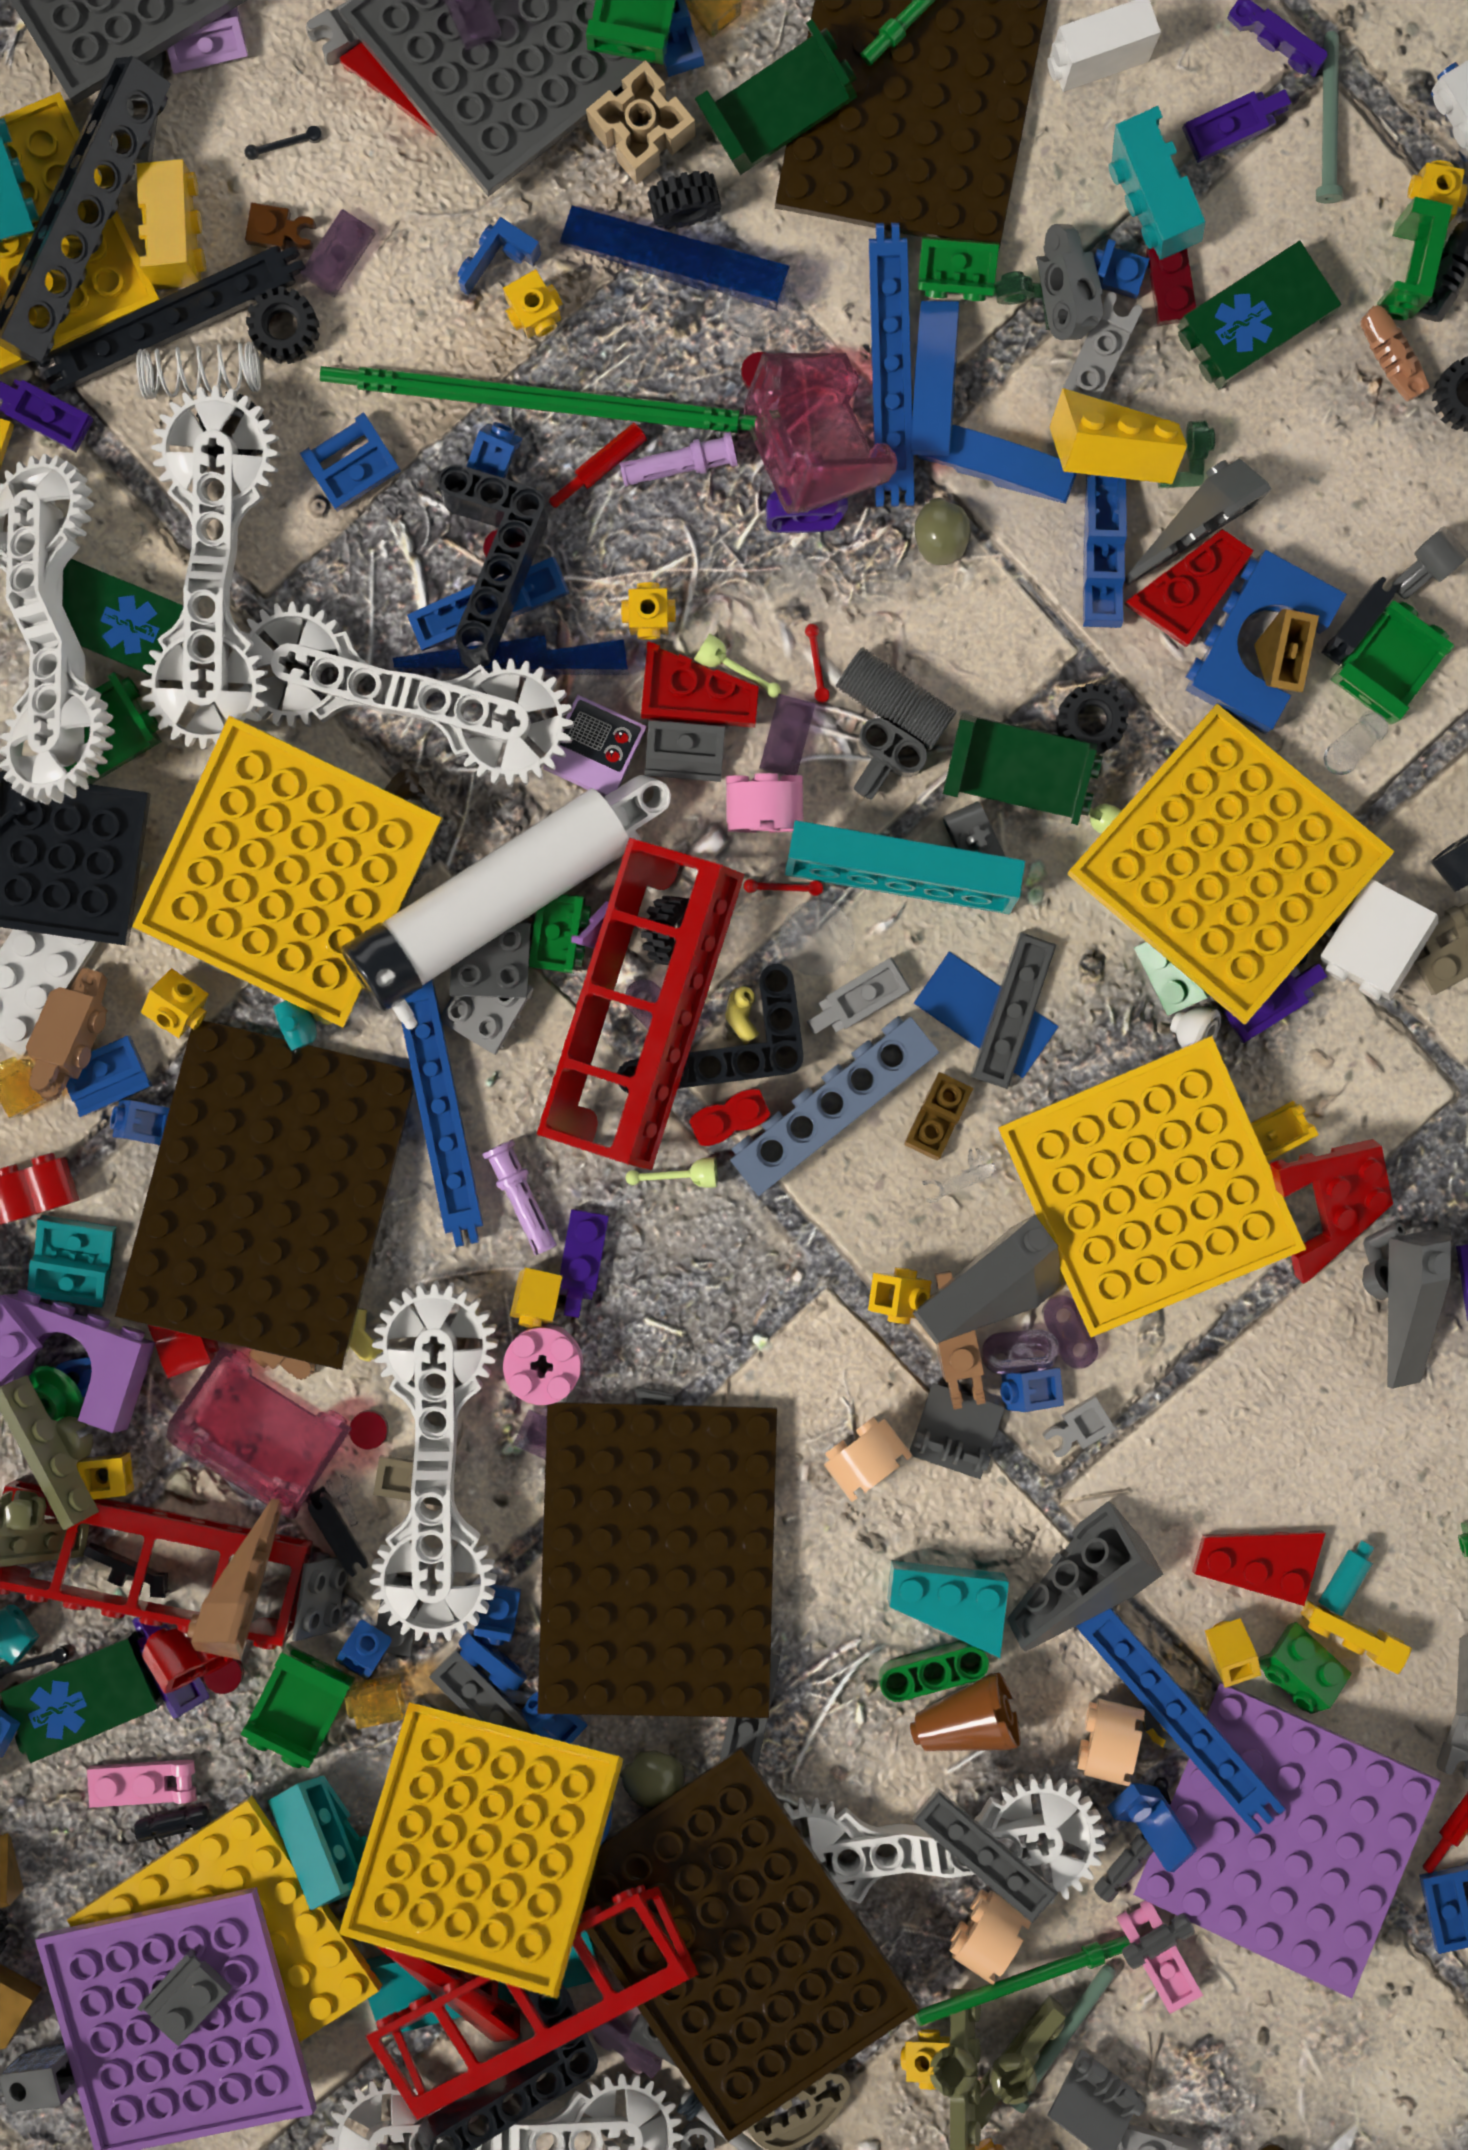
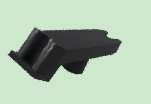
[1321,577,1398,666]
[304,1485,369,1577]
[83,1543,170,1598]

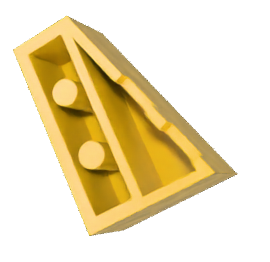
[136,159,206,290]
[1049,388,1187,484]

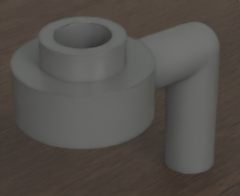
[1362,1223,1406,1300]

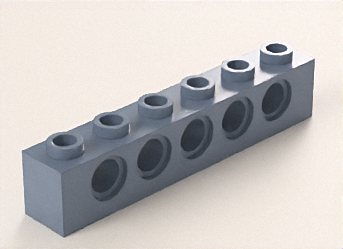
[730,1016,940,1196]

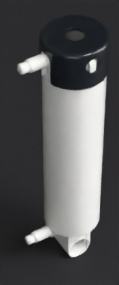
[341,775,671,1030]

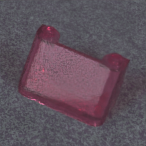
[744,353,897,514]
[166,1346,352,1519]

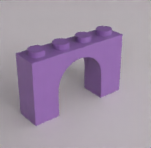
[0,1289,155,1433]

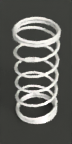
[136,341,261,400]

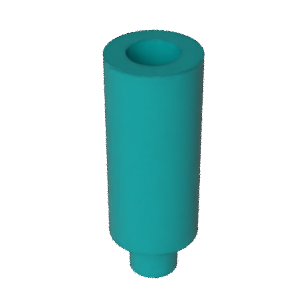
[1318,1540,1375,1616]

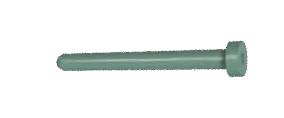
[1316,31,1343,204]
[1009,1964,1116,2114]

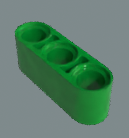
[878,1640,989,1702]

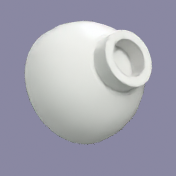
[1170,1007,1221,1048]

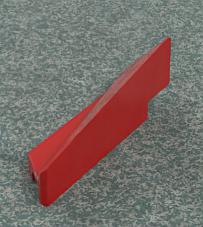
[375,1945,520,2042]

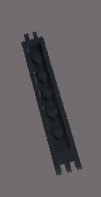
[38,246,306,395]

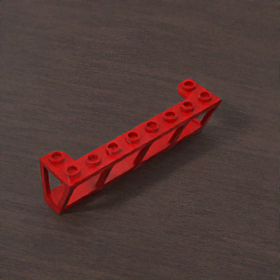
[536,838,745,1170]
[0,1480,313,1650]
[366,1884,699,2120]

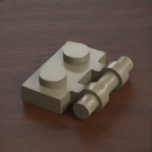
[1414,903,1468,995]

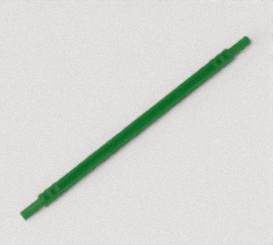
[320,366,777,434]

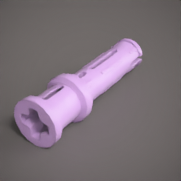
[619,431,738,487]
[482,1139,557,1255]

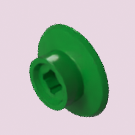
[28,1366,84,1421]

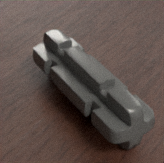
[1094,1834,1154,1903]
[1122,1914,1195,1969]

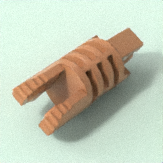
[1360,304,1430,402]

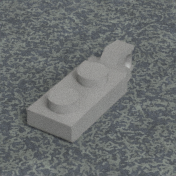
[806,957,911,1034]

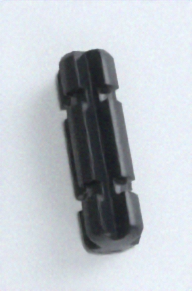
[134,1805,210,1842]

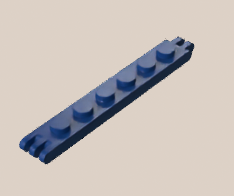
[868,223,914,507]
[401,979,483,1247]
[1076,1608,1286,1835]

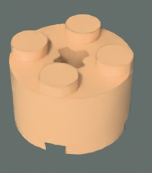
[824,1416,913,1502]
[1077,1699,1145,1787]
[949,1889,1031,1984]

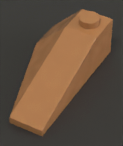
[187,1498,282,1660]

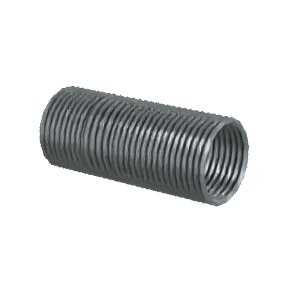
[836,647,957,751]

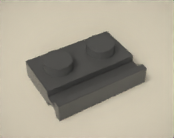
[645,718,726,782]
[137,1948,232,2046]

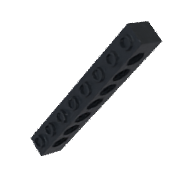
[0,56,171,362]

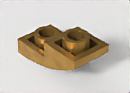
[903,1072,974,1161]

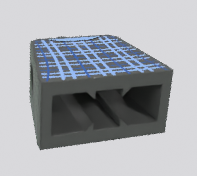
[0,2042,77,2112]

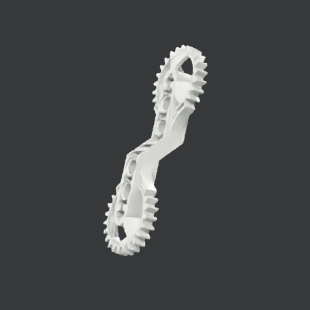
[141,386,280,749]
[0,454,115,805]
[231,602,574,787]
[370,1280,499,1643]
[784,1774,1105,1904]
[322,2072,683,2150]

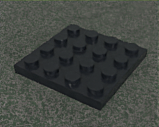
[0,771,151,946]

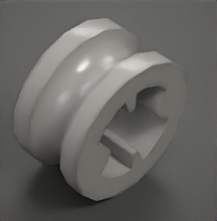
[680,2120,715,2150]

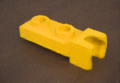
[1301,1600,1412,1674]

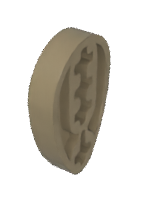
[748,2067,851,2150]

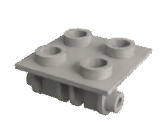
[441,985,534,1055]

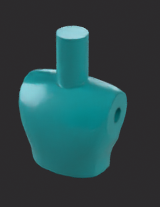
[273,1000,317,1051]
[0,1604,40,1666]

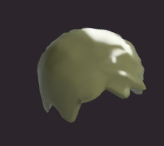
[915,498,971,565]
[619,1750,685,1809]

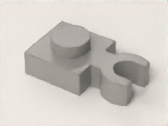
[1042,1395,1116,1457]

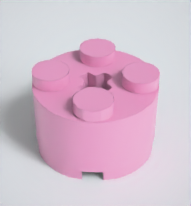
[726,773,803,833]
[503,1324,583,1405]

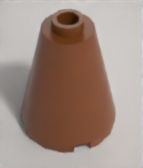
[910,1672,1021,1751]

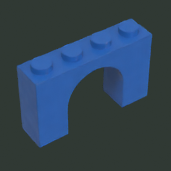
[1185,550,1347,734]

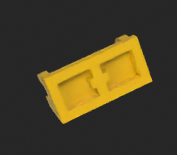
[1251,1101,1319,1162]

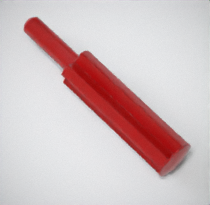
[549,422,648,508]
[1422,1792,1468,1873]

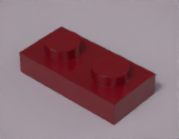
[1146,248,1196,326]

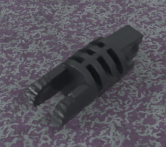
[1418,220,1468,322]

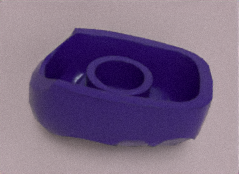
[765,482,848,533]

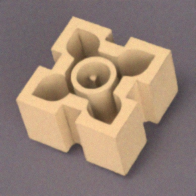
[586,60,696,184]

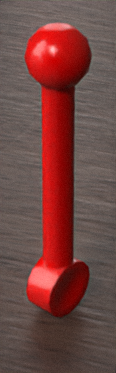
[805,623,830,703]
[743,878,823,896]

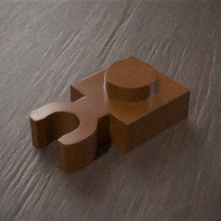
[245,202,316,251]

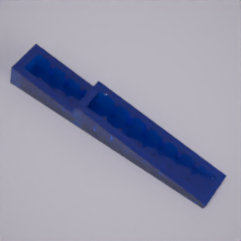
[560,205,790,311]
[393,635,629,675]

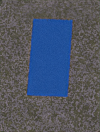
[914,952,1058,1078]

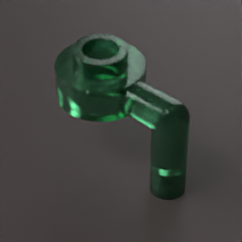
[995,271,1050,330]
[1157,420,1215,488]

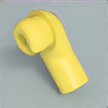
[725,986,760,1045]
[349,1308,383,1362]

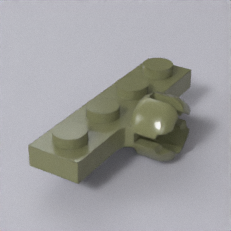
[0,1375,99,1531]
[0,1490,89,1567]
[930,1989,981,2150]
[975,1995,1066,2129]

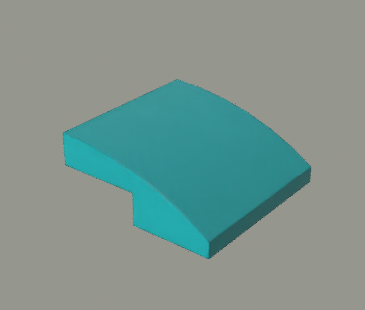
[27,1215,117,1308]

